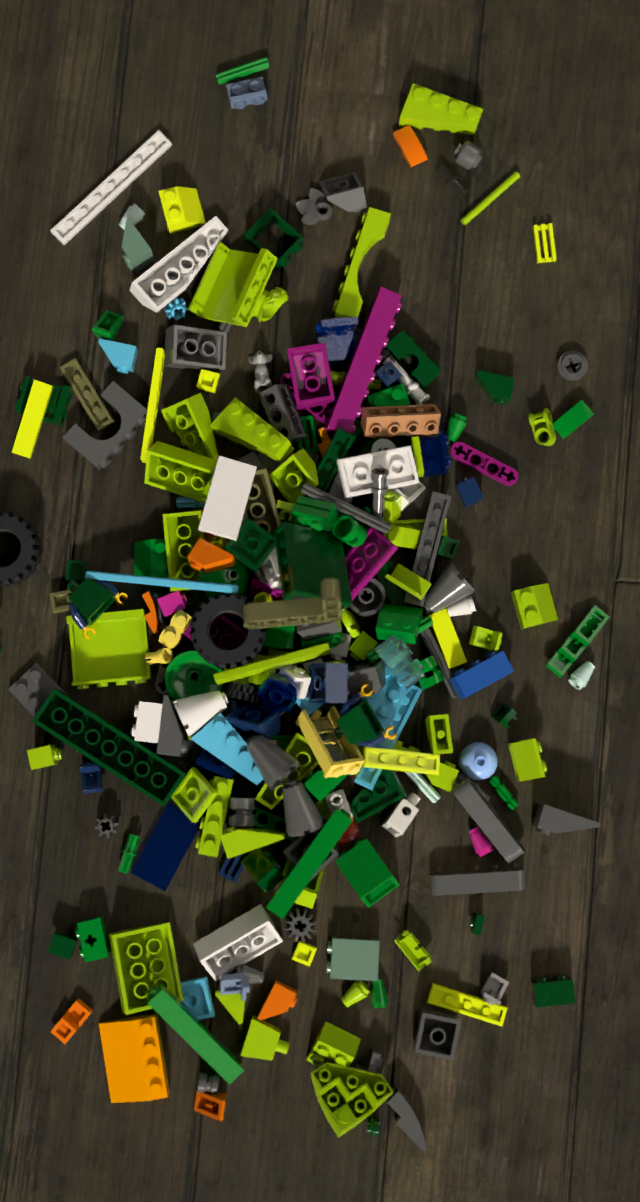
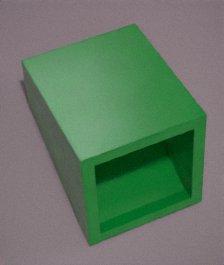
[335,838,400,908]

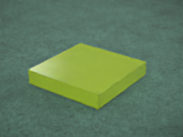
[171,767,218,823]

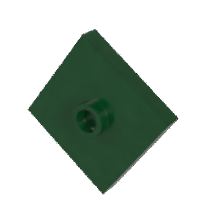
[224,518,276,572]

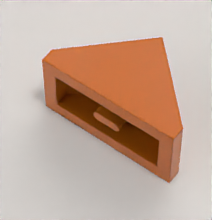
[194,1090,227,1121]

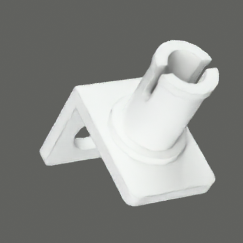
[325,789,353,819]

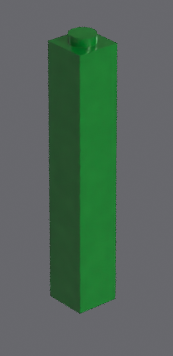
[266,809,353,919]
[147,983,244,1084]

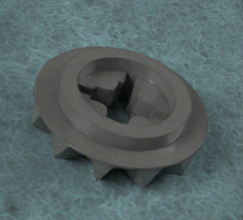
[557,351,588,381]

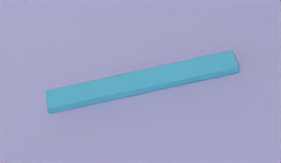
[85,571,238,593]

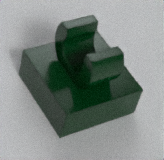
[490,702,517,728]

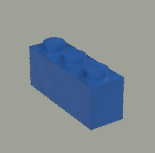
[450,651,514,700]

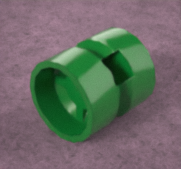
[332,515,367,547]
[411,655,445,690]

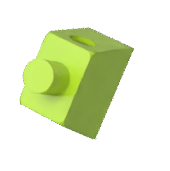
[241,1016,290,1060]

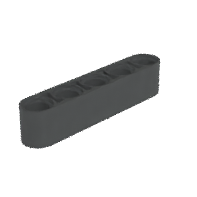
[452,777,525,863]
[429,869,526,896]

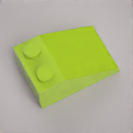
[220,826,286,859]

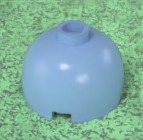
[459,742,498,781]

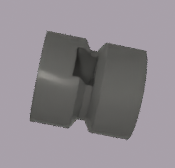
[228,797,255,826]

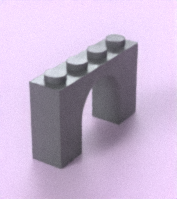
[63,381,147,471]

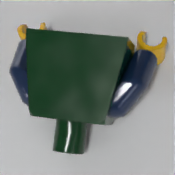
[67,578,128,639]
[334,684,397,747]

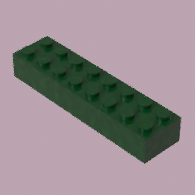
[32,688,186,807]

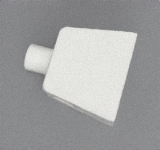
[381,792,420,837]

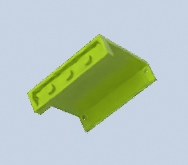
[188,242,278,327]

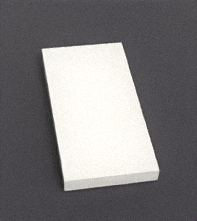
[337,445,419,498]
[198,456,257,541]

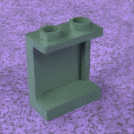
[326,936,380,981]

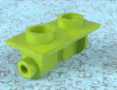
[394,929,433,971]

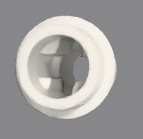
[447,596,476,617]

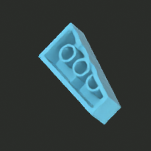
[191,713,263,785]

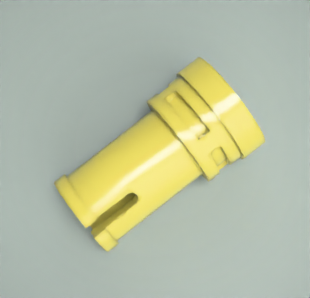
[145,648,173,665]

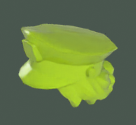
[252,287,288,323]

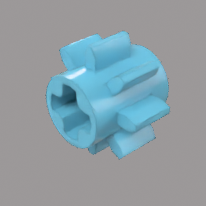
[164,297,188,321]

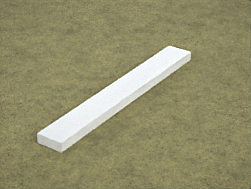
[50,130,172,245]

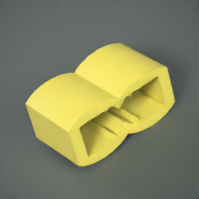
[159,610,193,650]

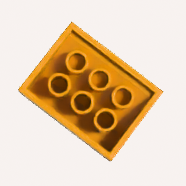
[99,1013,170,1103]

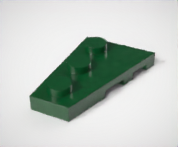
[349,769,407,823]

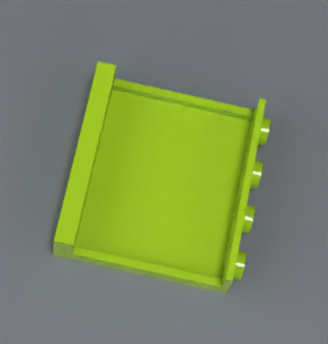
[66,609,151,689]

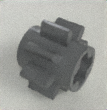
[94,814,120,838]

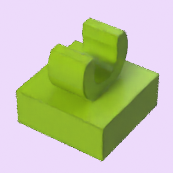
[276,500,294,522]

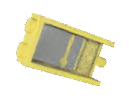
[295,706,365,778]

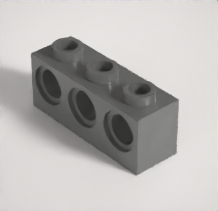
[259,384,306,444]

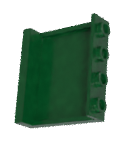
[273,522,352,612]

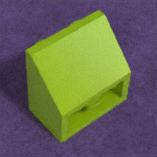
[508,738,547,782]
[306,1021,361,1067]

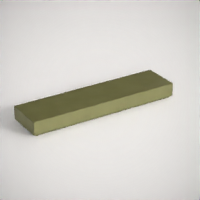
[59,358,115,432]

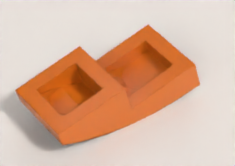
[393,125,427,167]
[142,591,159,634]
[50,998,93,1044]

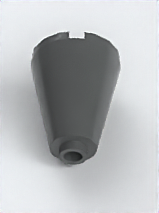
[423,562,476,613]
[246,735,300,790]
[282,779,324,837]

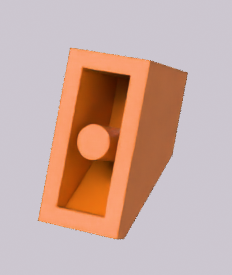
[187,538,235,573]
[257,980,298,1020]

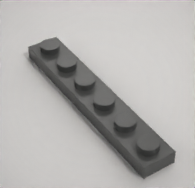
[404,491,451,607]

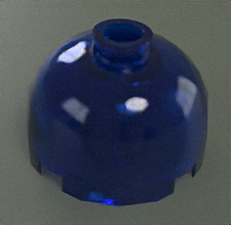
[258,673,299,713]

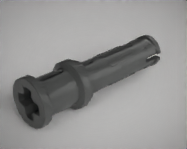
[371,468,389,521]

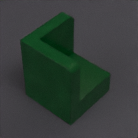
[48,931,79,960]

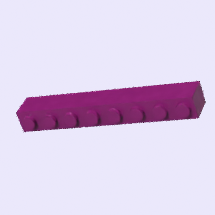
[324,287,402,434]

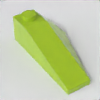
[161,393,218,460]

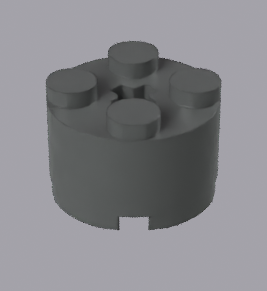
[349,578,386,617]

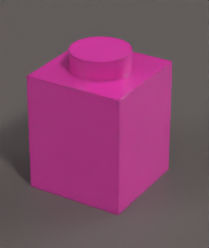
[157,591,189,618]

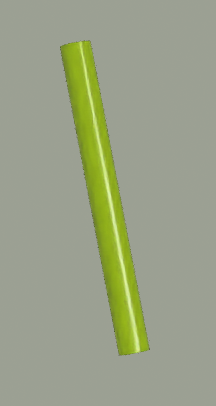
[460,171,520,225]

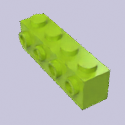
[196,775,235,857]

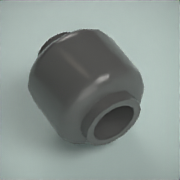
[454,141,483,170]

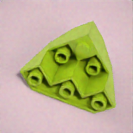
[310,1062,393,1138]

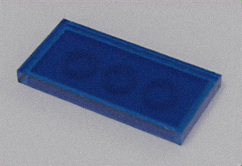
[131,804,201,891]

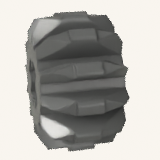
[284,908,317,942]

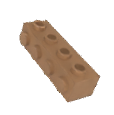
[360,404,441,438]

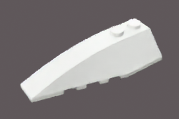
[130,216,228,313]

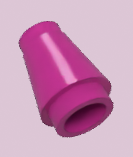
[469,827,494,857]

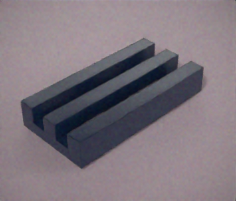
[218,850,253,883]

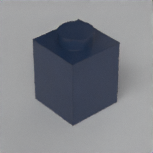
[455,477,484,508]

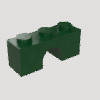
[385,330,441,390]

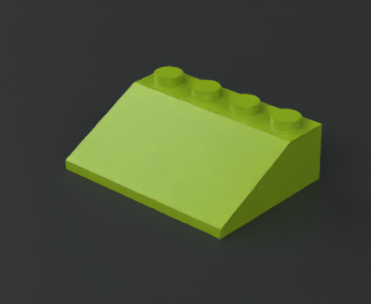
[109,922,184,1015]

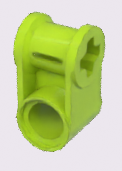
[528,408,556,446]

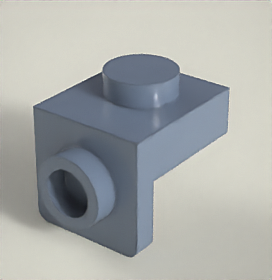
[219,973,250,1001]

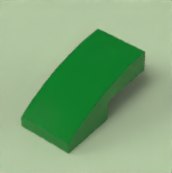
[553,400,594,439]

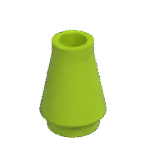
[341,980,371,1007]

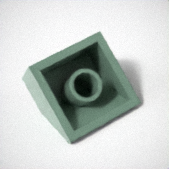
[121,219,155,274]

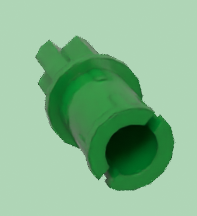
[118,833,141,873]

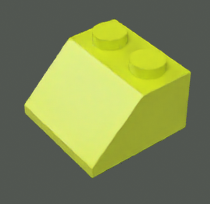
[159,186,206,234]

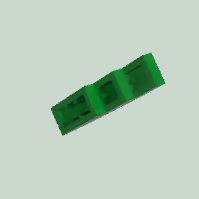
[545,605,610,678]

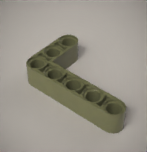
[243,579,342,629]

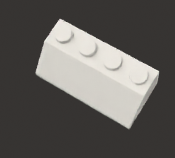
[193,904,283,981]

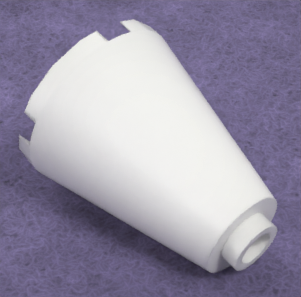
[172,690,229,736]

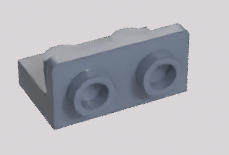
[226,77,267,109]

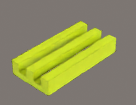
[533,223,557,263]

